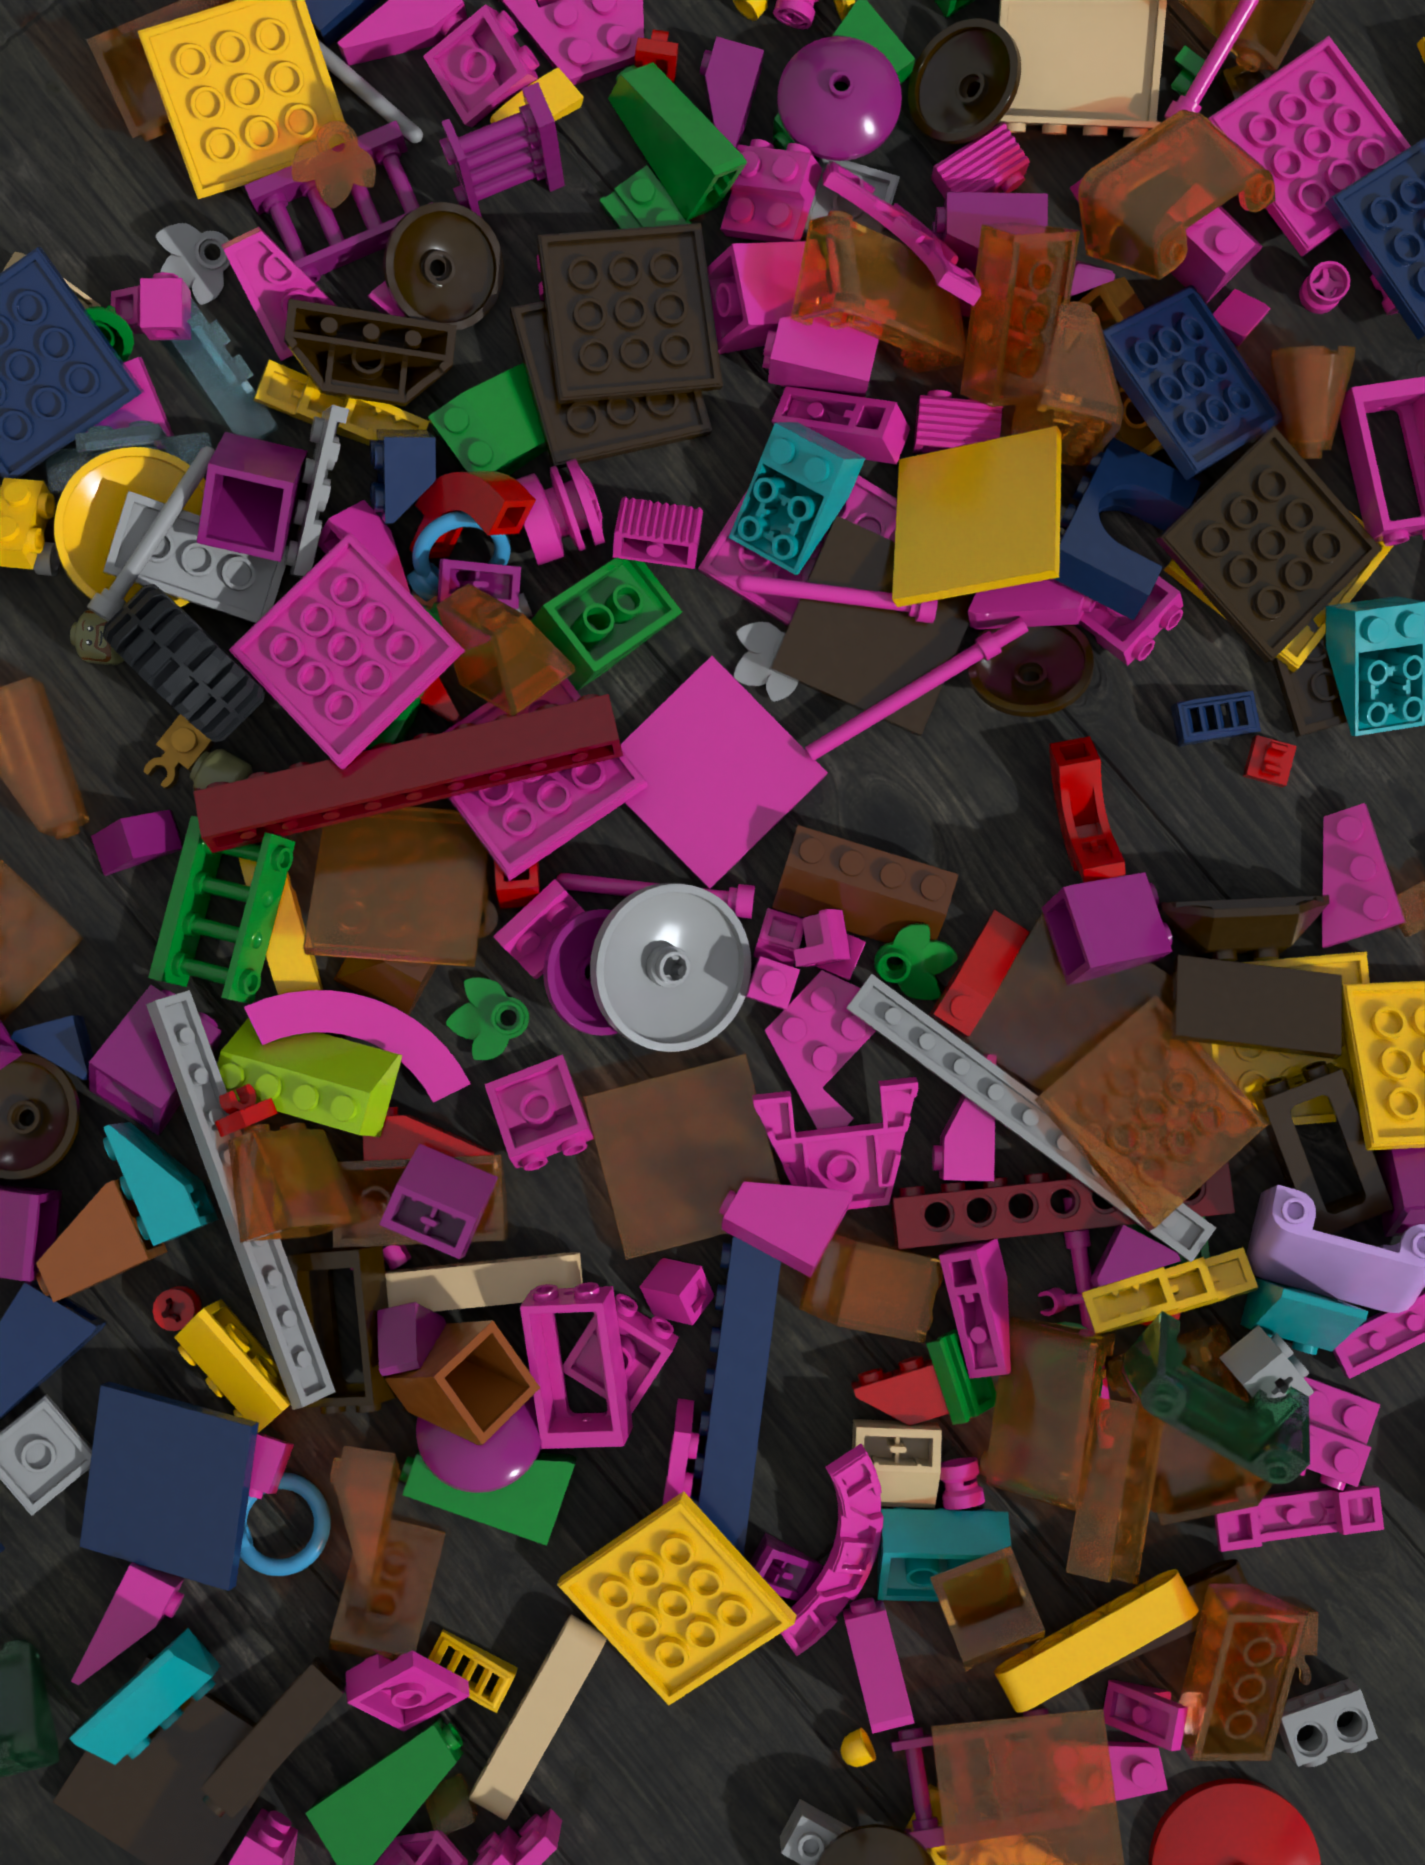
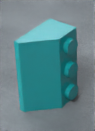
[877,1507,1012,1603]
[69,1628,221,1765]

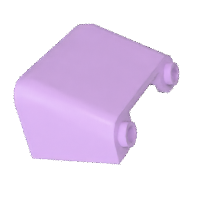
[1247,1185,1425,1313]

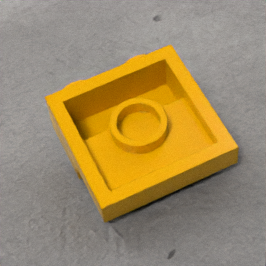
[0,478,55,569]

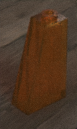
[0,677,90,840]

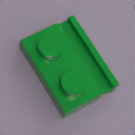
[599,165,691,229]
[926,1327,1000,1425]

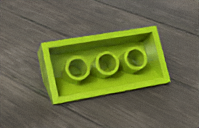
[217,1018,402,1137]

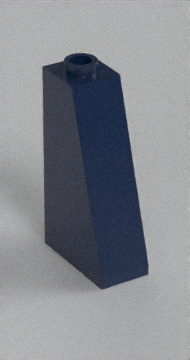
[0,1279,107,1421]

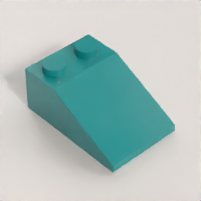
[1240,1277,1368,1355]

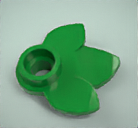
[874,923,958,1000]
[446,977,530,1060]

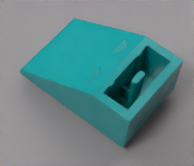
[729,422,866,575]
[1326,596,1425,736]
[103,1122,219,1246]

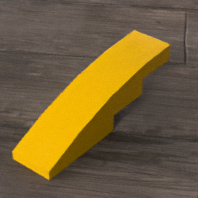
[253,359,430,445]
[239,858,323,995]
[1082,1247,1258,1334]

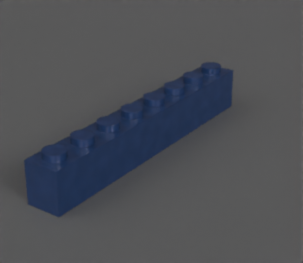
[690,1235,781,1557]

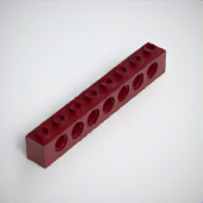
[890,1155,1235,1249]

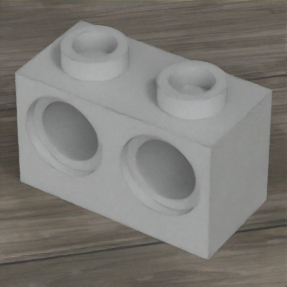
[1271,1678,1378,1767]

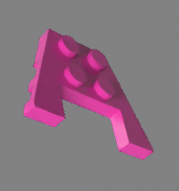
[498,0,644,85]
[764,970,876,1130]
[752,1077,918,1210]

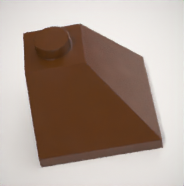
[334,908,447,1015]

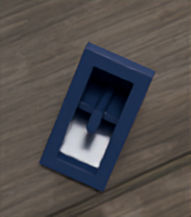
[10,1015,94,1080]

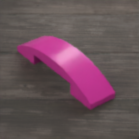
[1213,1486,1384,1552]

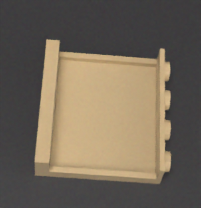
[997,0,1167,138]

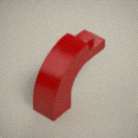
[409,471,536,559]
[1049,736,1125,883]

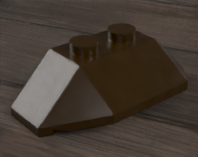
[284,299,457,406]
[1157,895,1330,961]

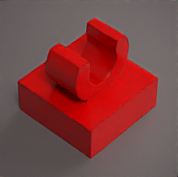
[635,29,679,84]
[1243,735,1297,787]
[215,1084,278,1137]

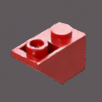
[851,1356,949,1426]

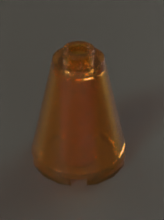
[1270,346,1356,459]

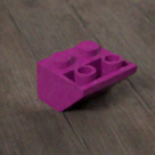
[379,1144,499,1259]

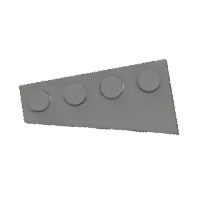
[284,405,349,578]

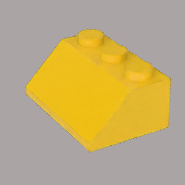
[174,1299,291,1433]

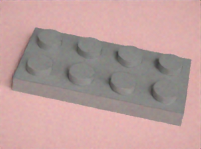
[102,491,287,624]

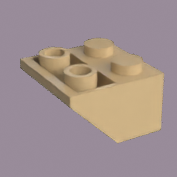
[852,1419,942,1508]

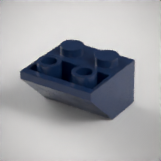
[369,429,436,523]

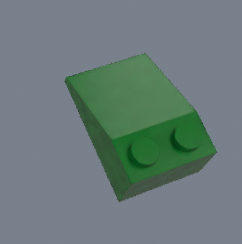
[428,363,547,476]
[527,558,682,691]

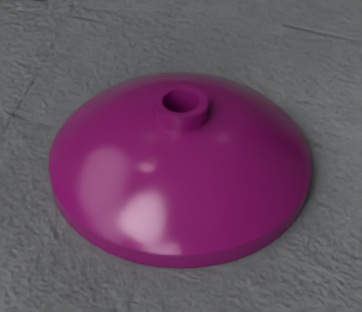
[777,36,902,161]
[543,909,618,1036]
[416,1396,542,1493]

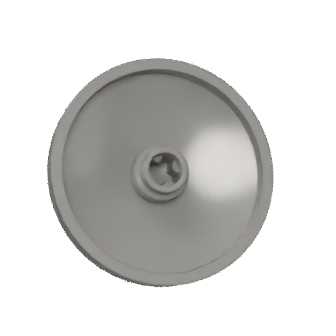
[590,883,751,1052]

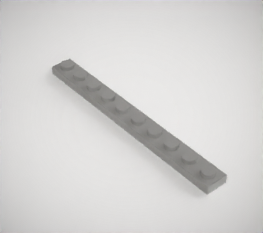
[846,974,1216,1262]
[146,990,336,1410]

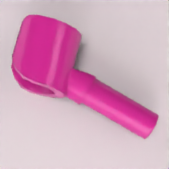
[351,1241,411,1271]
[1038,1287,1085,1316]

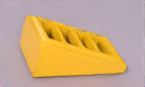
[428,1629,518,1713]

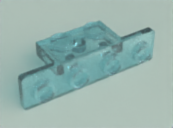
[171,297,278,440]
[46,421,212,493]

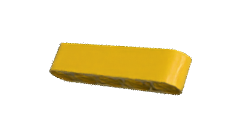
[994,1569,1199,1713]

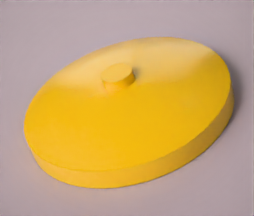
[54,447,206,608]

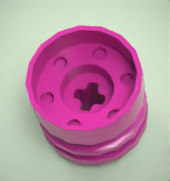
[515,458,605,566]

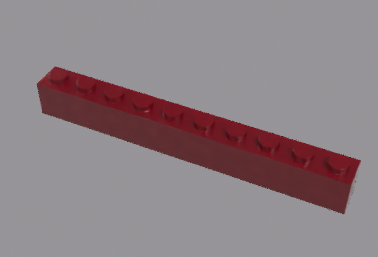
[194,694,623,853]

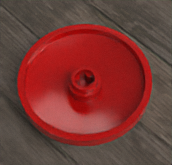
[1149,1778,1321,1865]

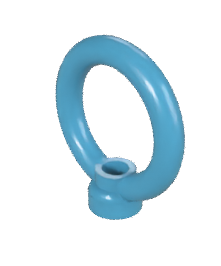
[407,511,511,602]
[240,1472,331,1576]

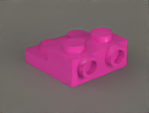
[423,4,539,128]
[720,139,823,242]
[1079,576,1184,666]
[484,1054,594,1171]
[563,1294,679,1414]
[1270,1377,1380,1491]
[345,1650,470,1732]
[473,1808,562,1865]

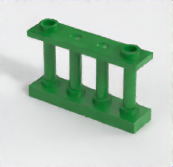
[148,816,296,1004]

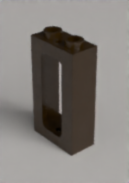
[1252,1061,1394,1234]
[288,1245,397,1414]
[200,1657,346,1819]

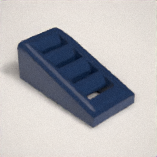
[1171,691,1261,747]

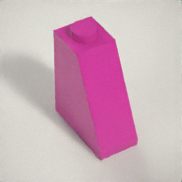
[968,579,1096,629]
[719,1182,854,1278]
[842,1598,915,1734]

